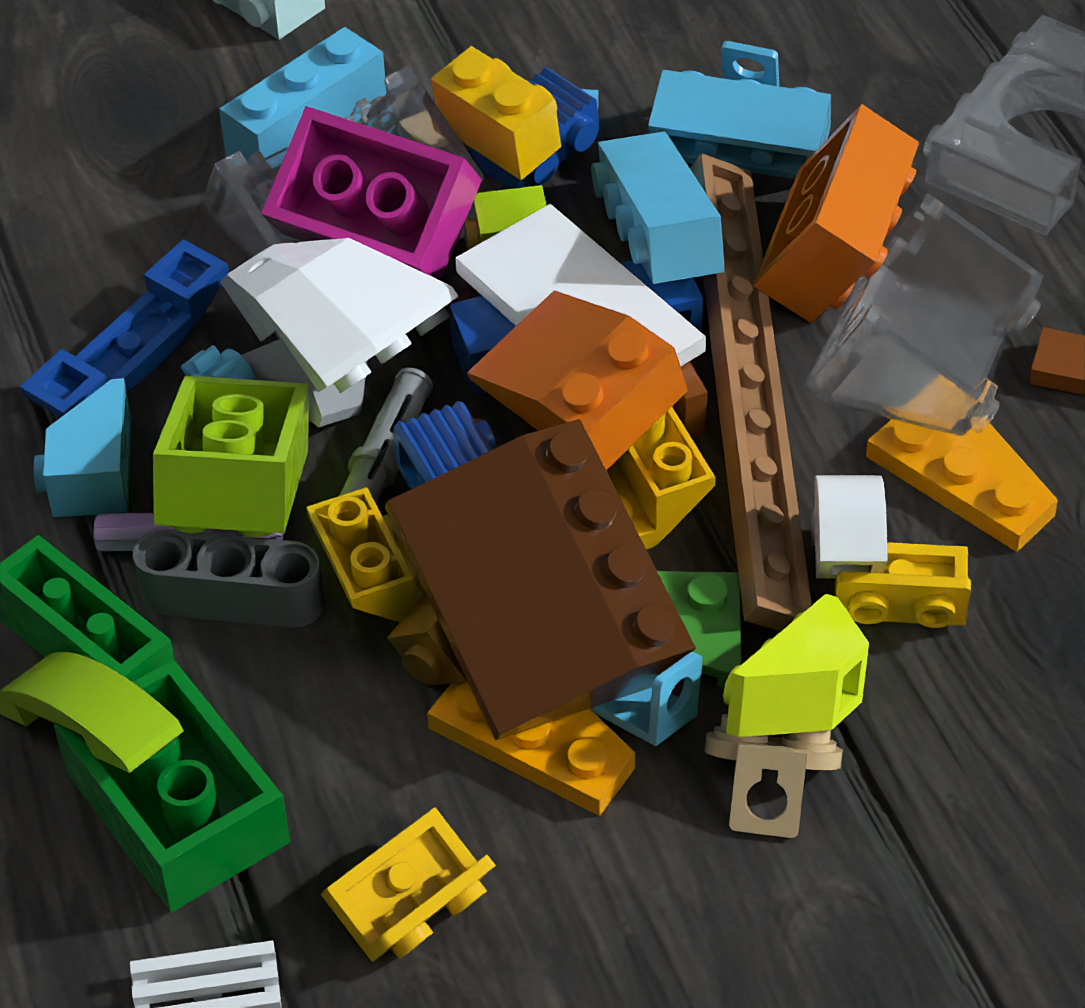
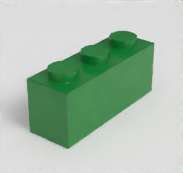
[0,535,175,682]

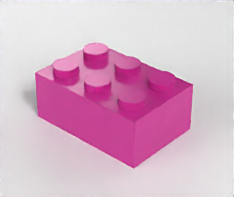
[261,106,482,281]

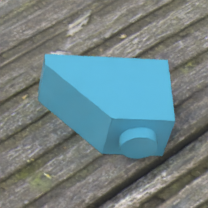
[34,378,132,517]

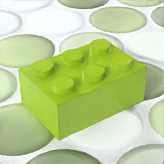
[153,375,309,537]

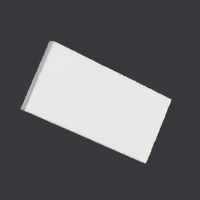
[456,204,706,366]

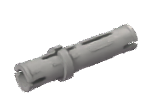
[339,367,433,504]

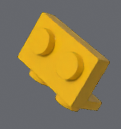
[834,542,971,628]
[321,807,496,963]

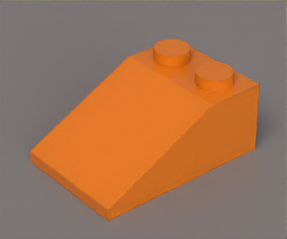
[467,290,688,470]

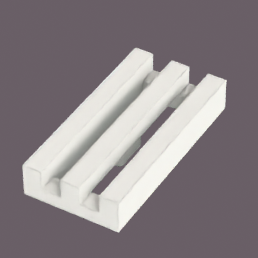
[130,940,282,1008]

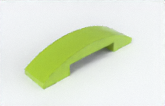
[0,652,184,773]

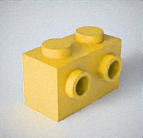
[431,46,561,180]

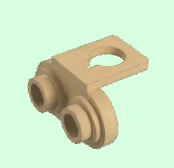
[704,714,843,838]

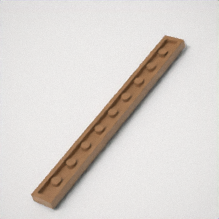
[690,153,812,631]

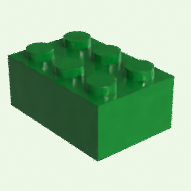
[54,659,290,913]

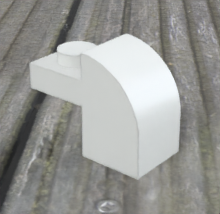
[811,475,887,578]

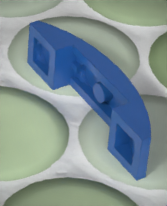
[20,239,229,418]

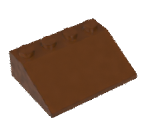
[385,419,696,741]

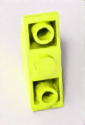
[723,594,869,737]

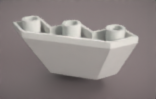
[220,238,458,393]

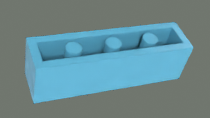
[591,131,725,284]

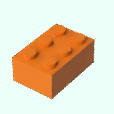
[753,104,919,324]

